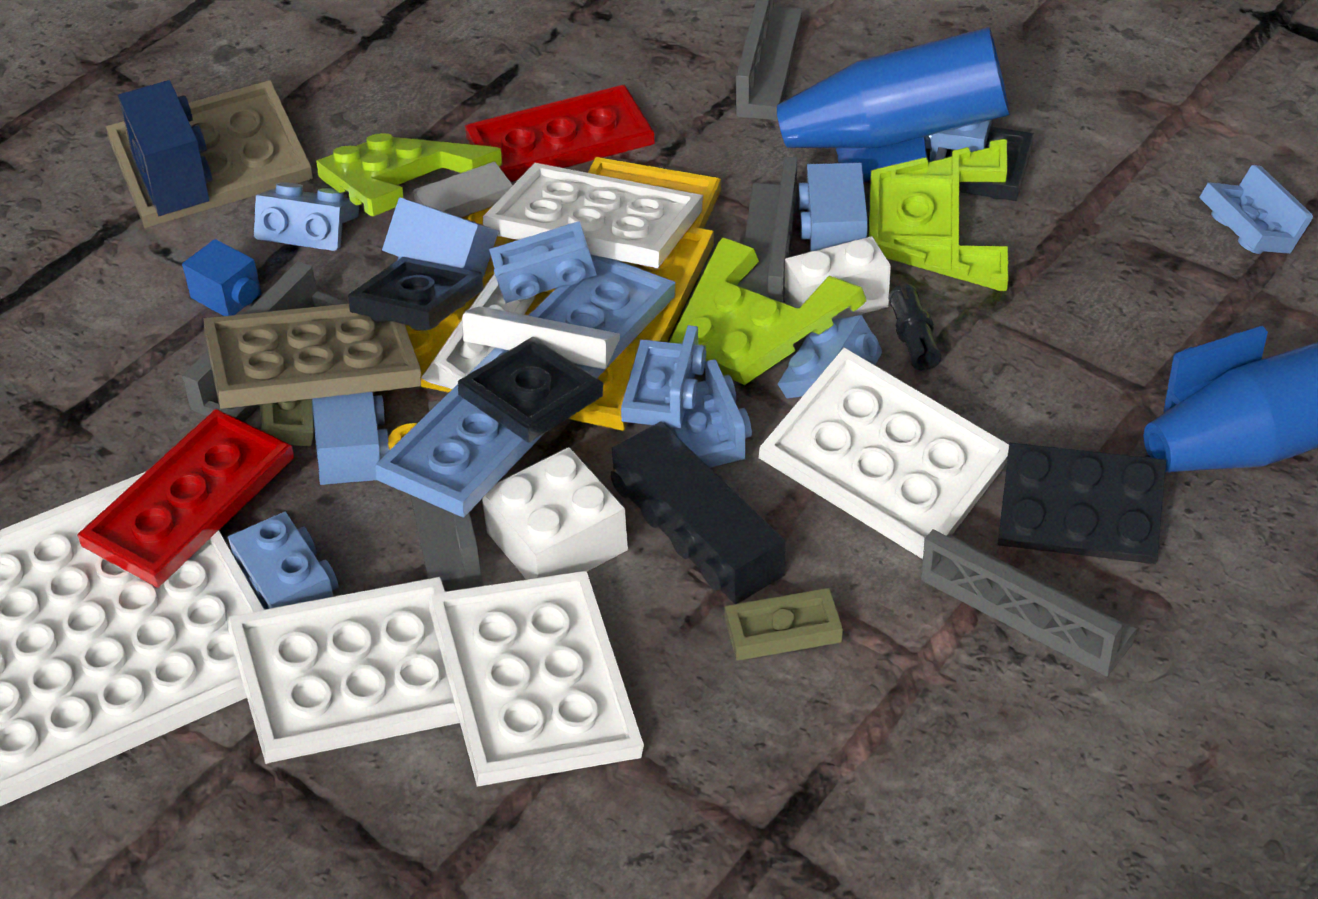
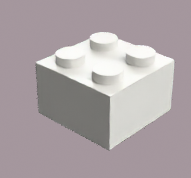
[482,447,628,580]

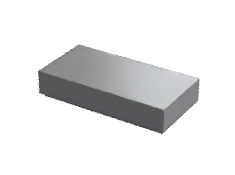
[413,162,513,217]

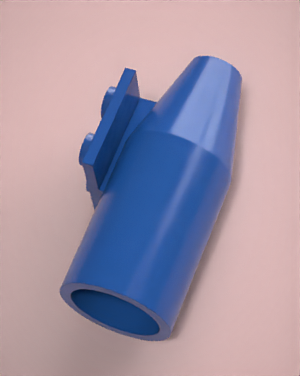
[777,27,1010,182]
[1144,326,1318,472]

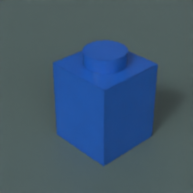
[182,239,262,316]

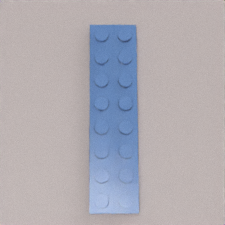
[375,255,675,518]

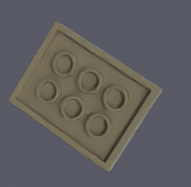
[106,80,313,228]
[203,304,421,409]

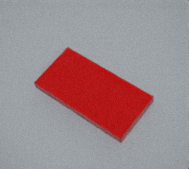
[465,84,655,182]
[77,409,294,588]

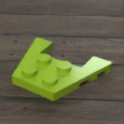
[316,133,502,217]
[869,139,1008,291]
[669,237,867,385]

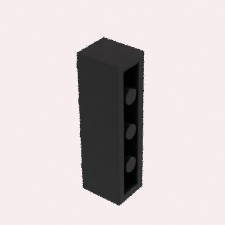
[610,421,786,604]

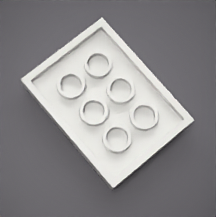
[483,163,703,268]
[759,348,1009,559]
[429,571,644,787]
[228,577,460,764]

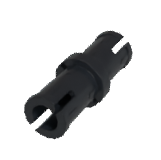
[888,284,942,371]

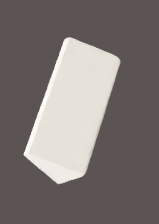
[421,273,535,389]
[463,306,620,369]

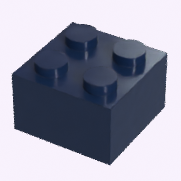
[118,80,213,217]

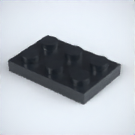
[998,442,1166,564]

